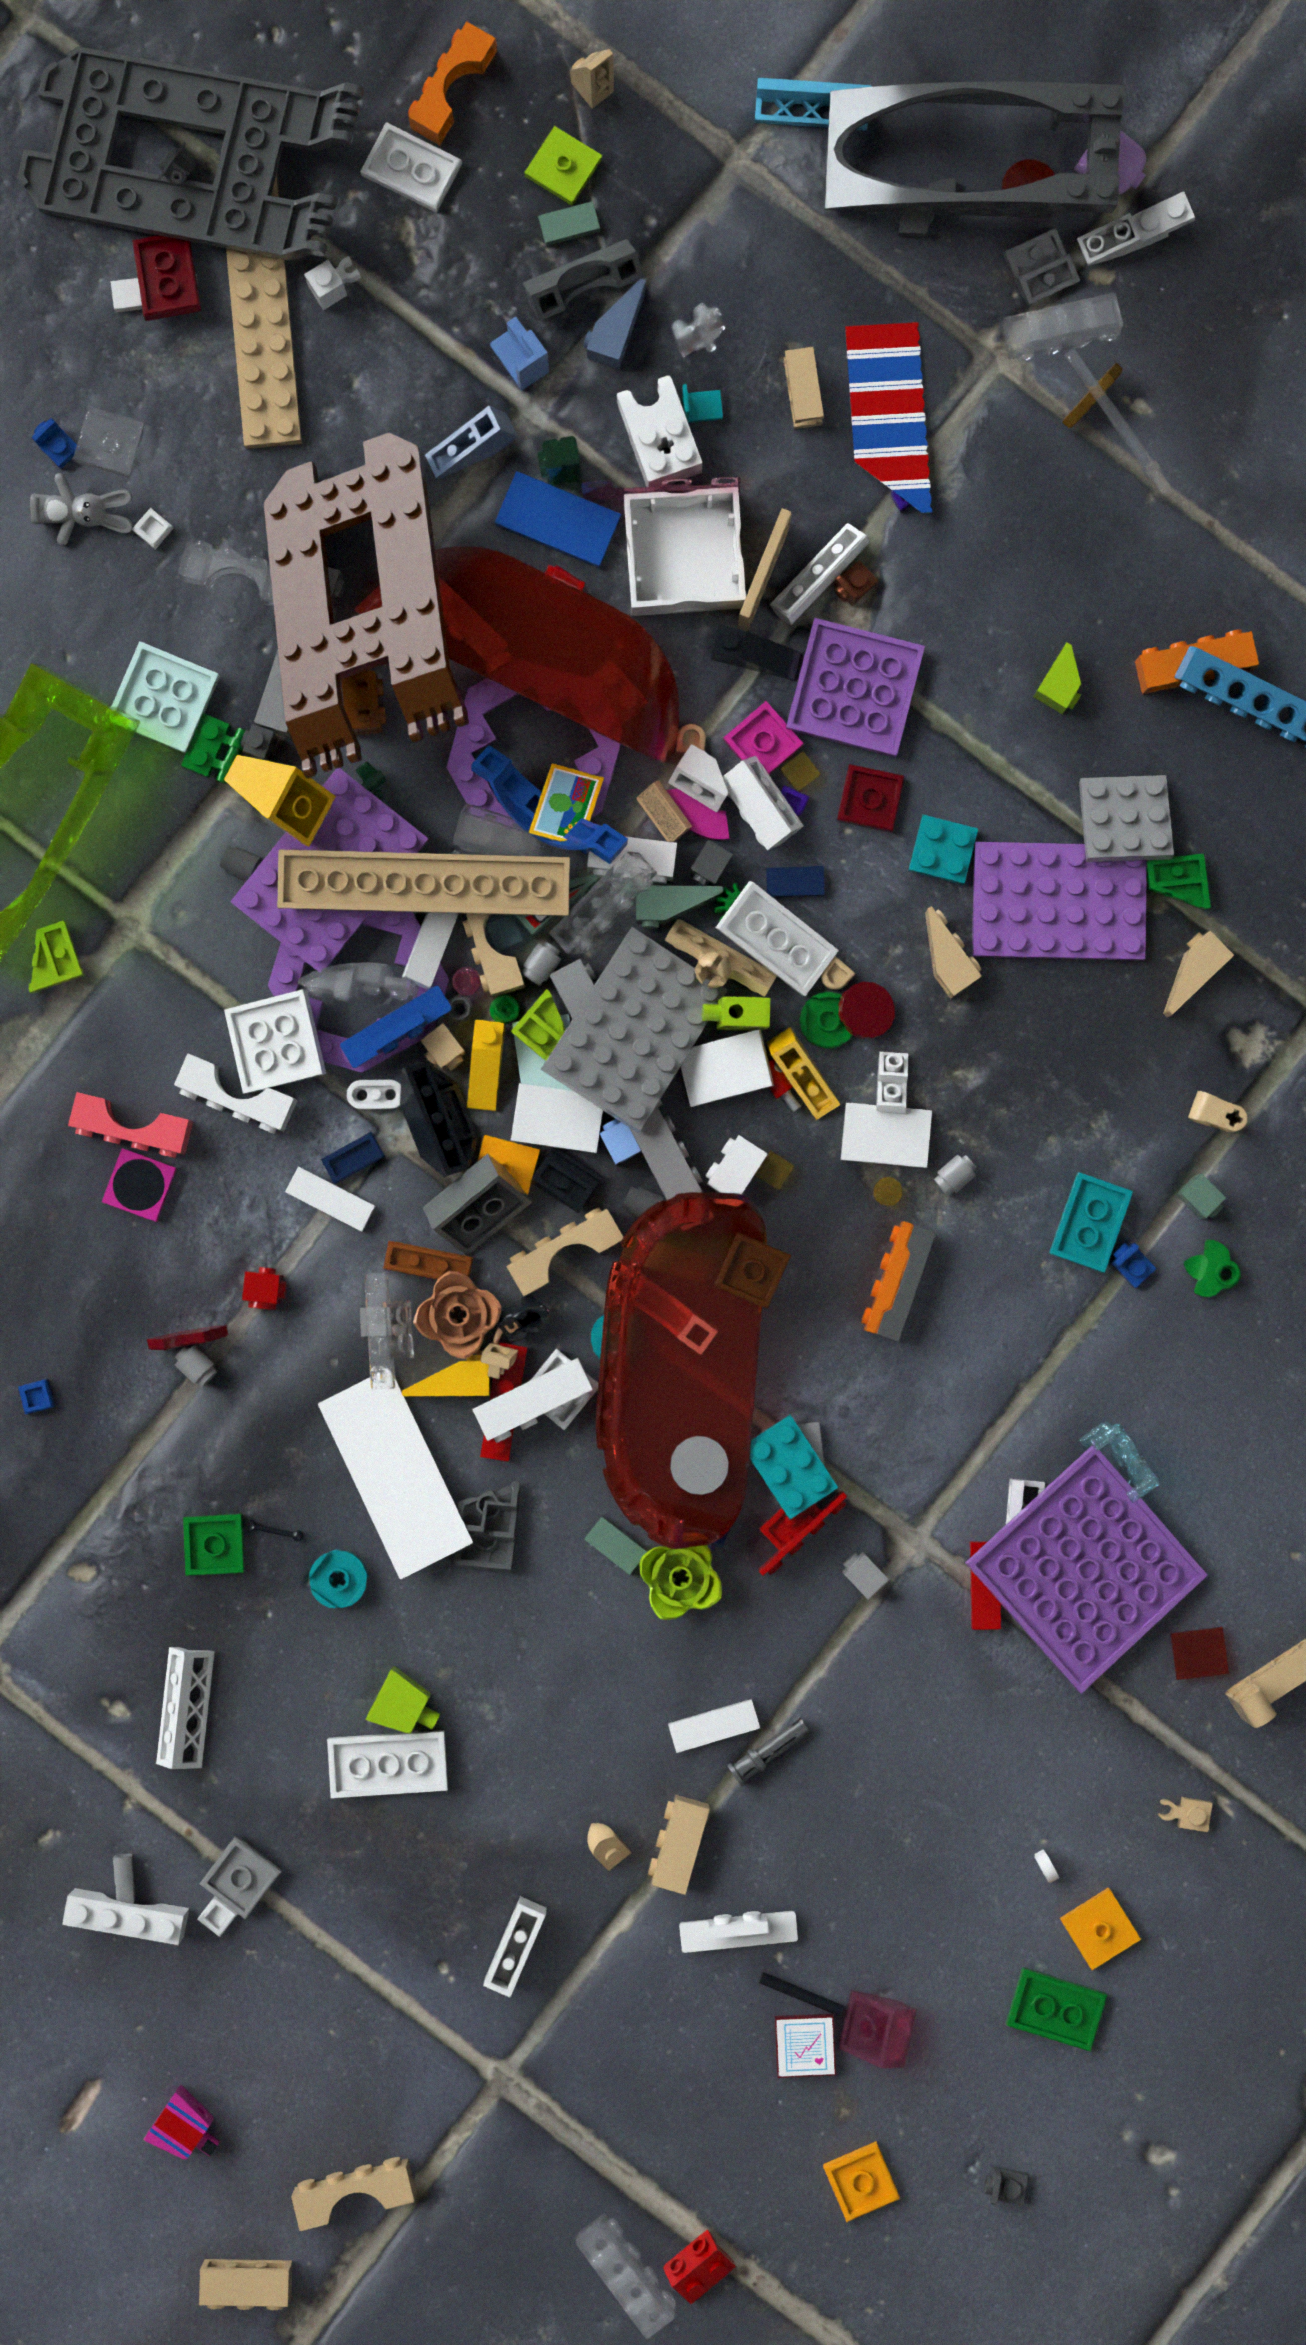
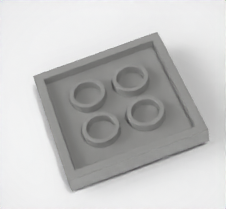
[1079,775,1174,862]

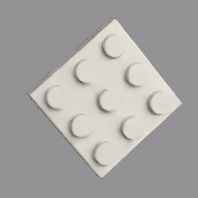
[224,989,326,1094]

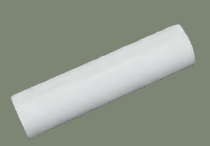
[770,523,870,625]

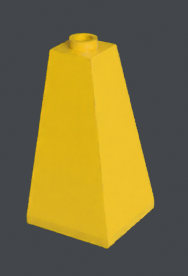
[224,755,336,847]

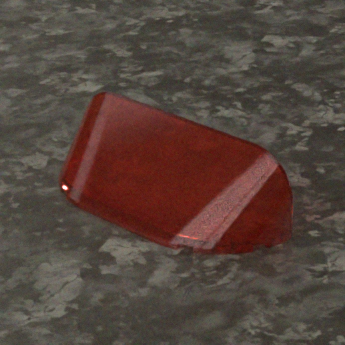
[354,546,680,763]
[596,1192,767,1549]

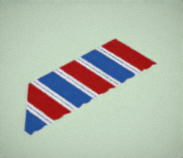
[845,322,933,513]

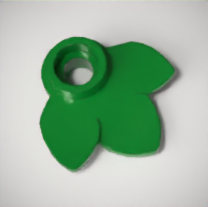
[1183,1239,1241,1297]

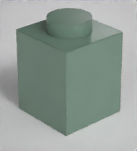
[1176,1173,1226,1219]

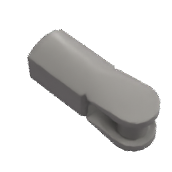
[113,1854,136,1904]

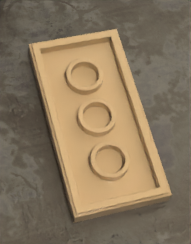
[738,508,792,631]

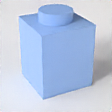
[599,1119,641,1165]

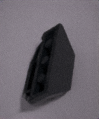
[400,1060,478,1177]

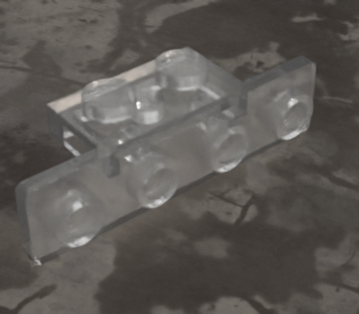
[364,1272,414,1390]

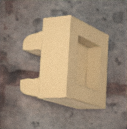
[481,1343,518,1379]

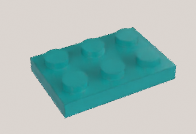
[1049,1172,1133,1273]
[742,1414,838,1519]

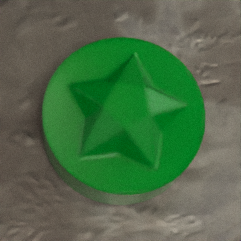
[489,995,520,1025]

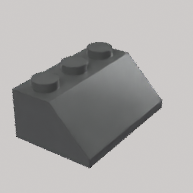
[423,1154,532,1256]

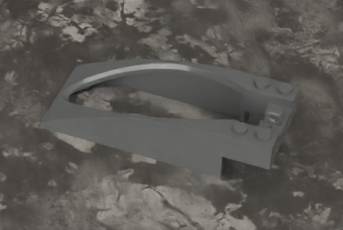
[825,81,1125,219]

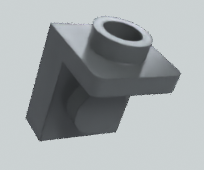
[984,2166,1028,2205]

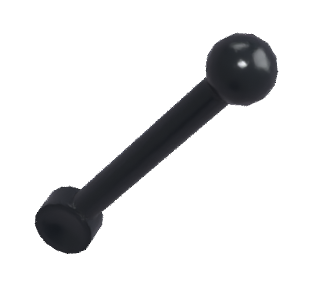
[244,1520,304,1542]

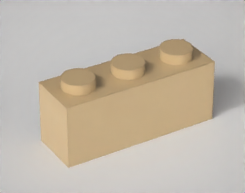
[648,1795,710,1895]
[199,2259,292,2310]

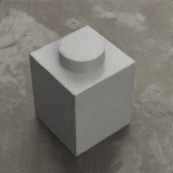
[842,1552,889,1599]

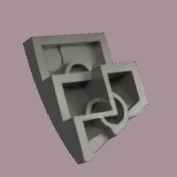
[453,1481,521,1573]

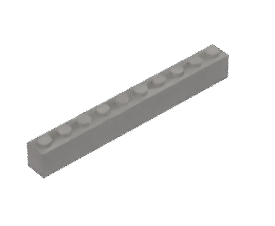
[549,959,716,1231]

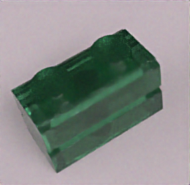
[537,436,581,486]

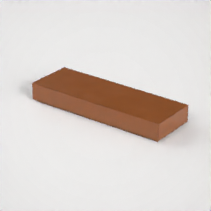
[383,1241,474,1280]

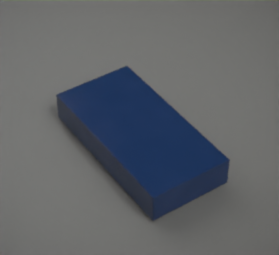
[766,866,825,898]
[321,1132,386,1185]

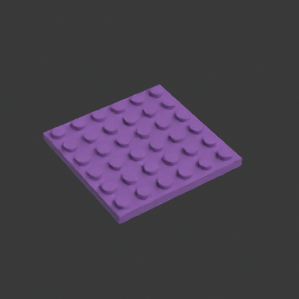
[965,1445,1207,1694]

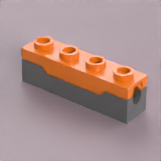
[861,1221,936,1342]

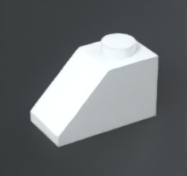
[668,744,728,812]

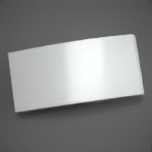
[876,1052,908,1113]

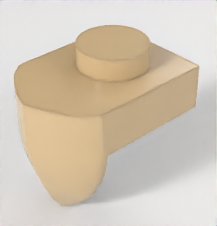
[587,1823,631,1871]

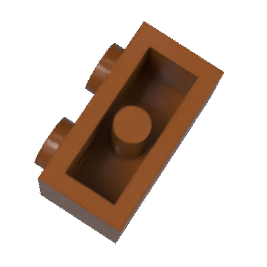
[341,670,387,735]

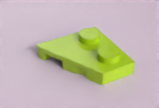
[28,920,85,994]
[511,989,566,1061]

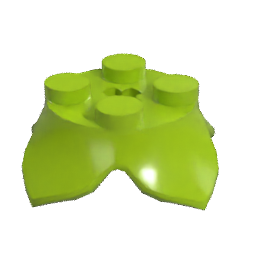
[639,1537,722,1620]

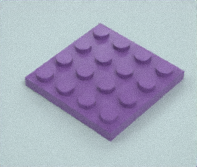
[786,618,925,758]

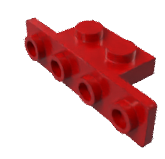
[758,1490,847,1576]

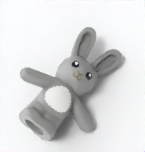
[30,473,133,546]

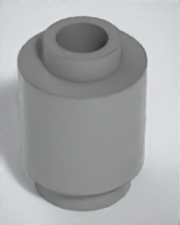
[521,942,561,986]
[933,1155,977,1197]
[175,1345,218,1388]

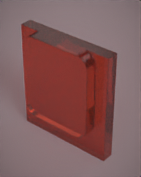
[1170,1627,1229,1680]

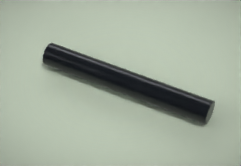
[759,1972,844,2017]

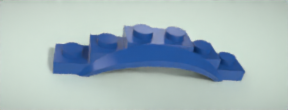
[471,745,628,864]

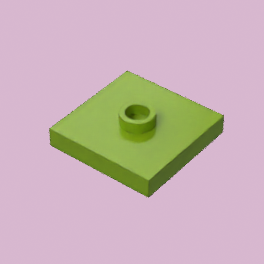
[524,126,602,206]

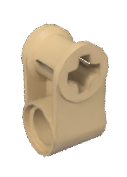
[1188,1091,1248,1133]

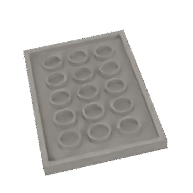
[541,927,727,1133]

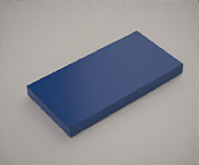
[494,471,621,569]

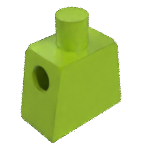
[702,997,771,1032]
[365,1666,440,1734]

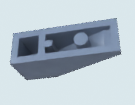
[583,278,646,370]
[425,406,518,479]

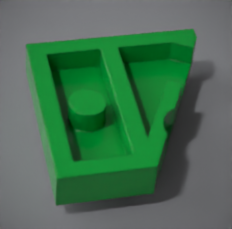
[1146,854,1211,910]

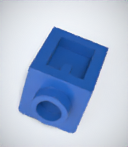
[32,418,81,469]
[1110,1243,1156,1288]

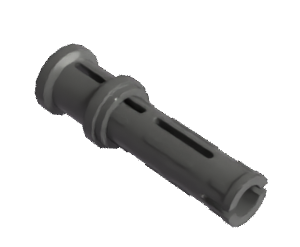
[727,1717,811,1787]

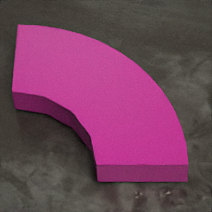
[666,788,730,841]

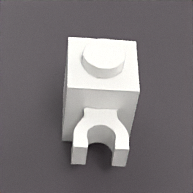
[304,256,361,310]

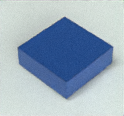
[18,1379,55,1414]

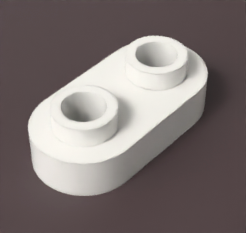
[347,1080,401,1110]

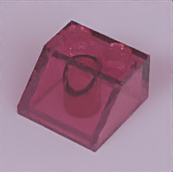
[838,1990,917,2069]

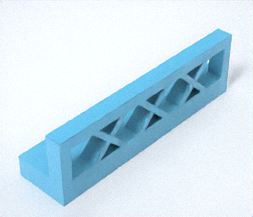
[755,78,871,131]

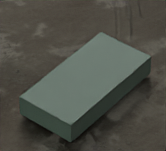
[538,201,600,246]
[584,1516,647,1575]

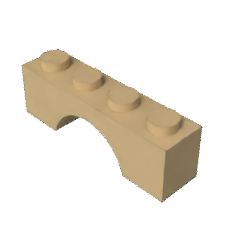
[463,914,525,998]
[506,1207,624,1296]
[291,2157,417,2231]

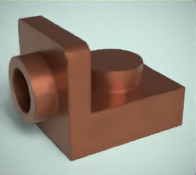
[833,560,878,606]

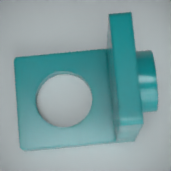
[682,384,723,423]

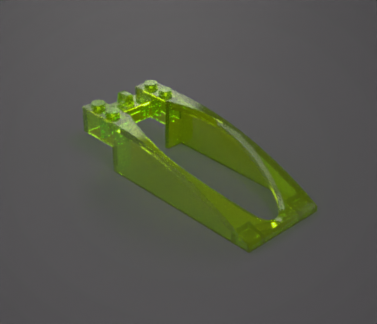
[0,663,141,961]

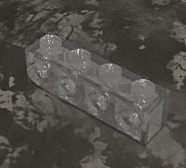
[549,852,657,954]
[576,2212,676,2339]

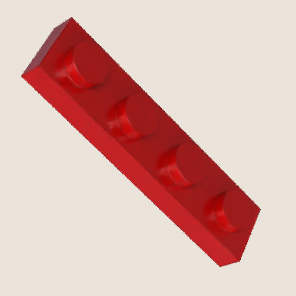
[480,1342,528,1462]

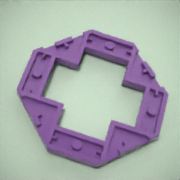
[446,660,624,833]
[268,911,450,1073]

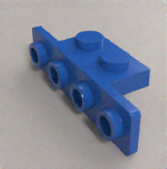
[340,986,452,1068]

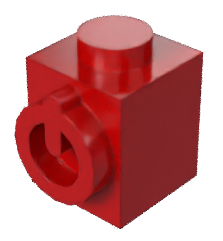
[242,1267,287,1310]

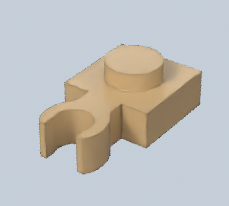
[1158,1797,1213,1832]

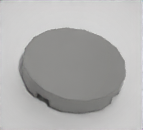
[670,1436,729,1495]

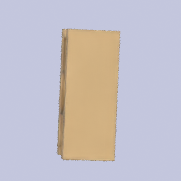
[784,347,824,429]

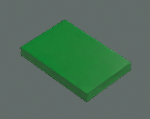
[1006,1967,1108,2052]

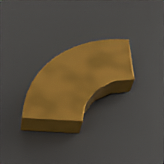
[1062,362,1123,428]

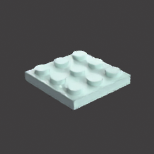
[106,641,220,754]

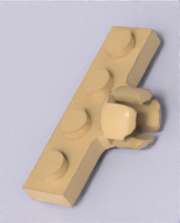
[665,918,777,997]

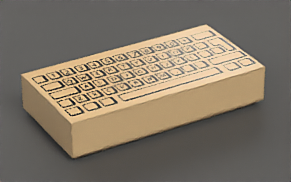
[636,780,692,842]

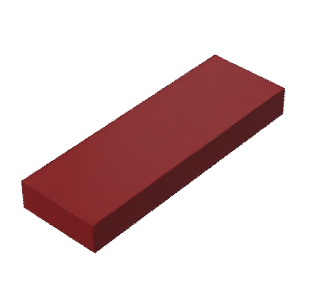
[969,1541,1001,1630]

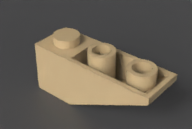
[925,906,982,999]

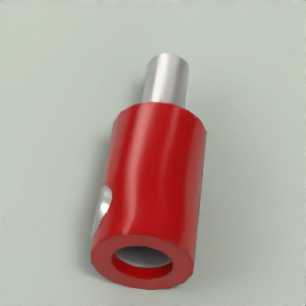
[768,1059,801,1112]

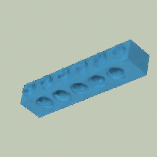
[1174,646,1306,748]

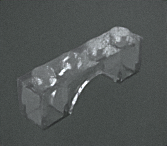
[178,540,274,607]

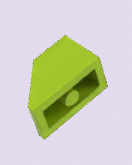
[1033,642,1081,714]

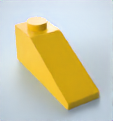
[467,1020,506,1111]
[766,1027,840,1120]
[402,1355,491,1396]

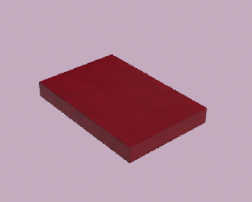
[132,235,201,321]

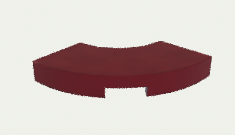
[147,1325,228,1350]

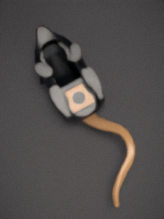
[475,1296,549,1355]

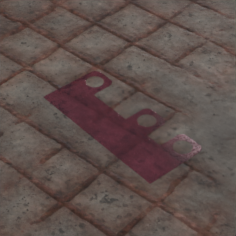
[582,477,741,499]

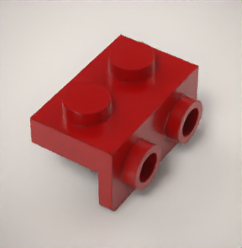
[663,2230,736,2304]

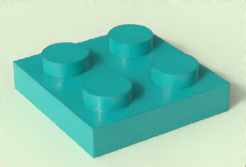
[908,815,978,885]

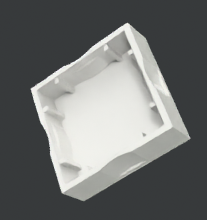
[624,487,746,616]

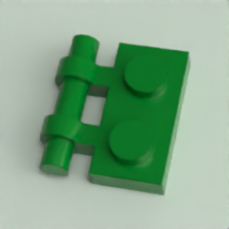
[181,713,246,785]

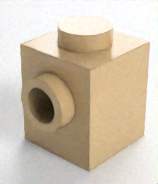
[420,1023,466,1071]

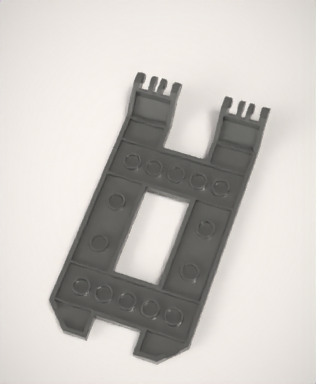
[18,46,364,261]

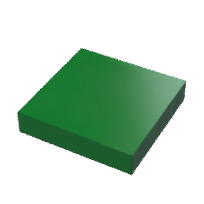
[183,1514,245,1576]

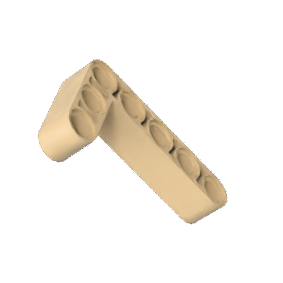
[1225,1639,1306,1728]

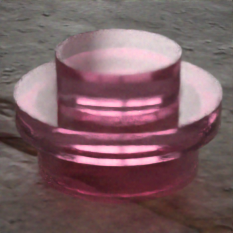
[452,967,481,995]

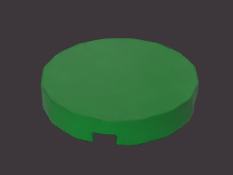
[799,992,852,1049]

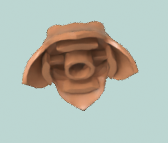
[413,1271,502,1359]

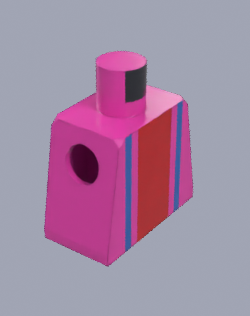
[143,2085,220,2160]

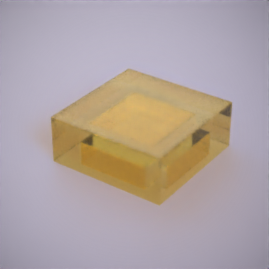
[780,751,821,792]
[755,1150,794,1190]

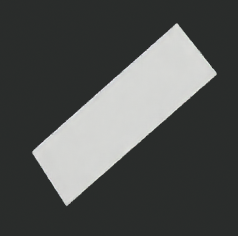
[318,1368,473,1579]

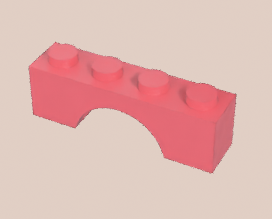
[68,1092,193,1158]

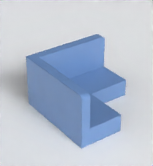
[490,317,549,391]

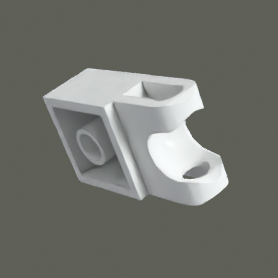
[617,375,702,492]

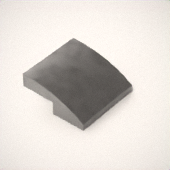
[1003,228,1080,305]

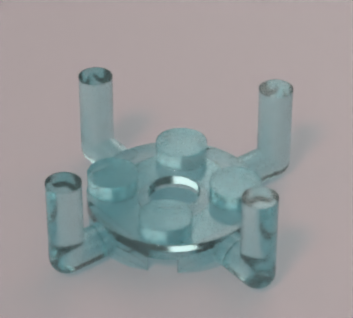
[1079,1422,1160,1503]

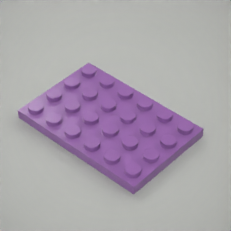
[230,768,429,974]
[972,842,1147,961]

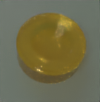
[873,1177,903,1206]

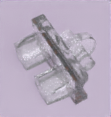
[671,303,725,357]

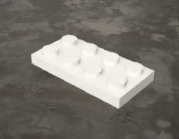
[715,881,839,996]
[327,1730,448,1798]

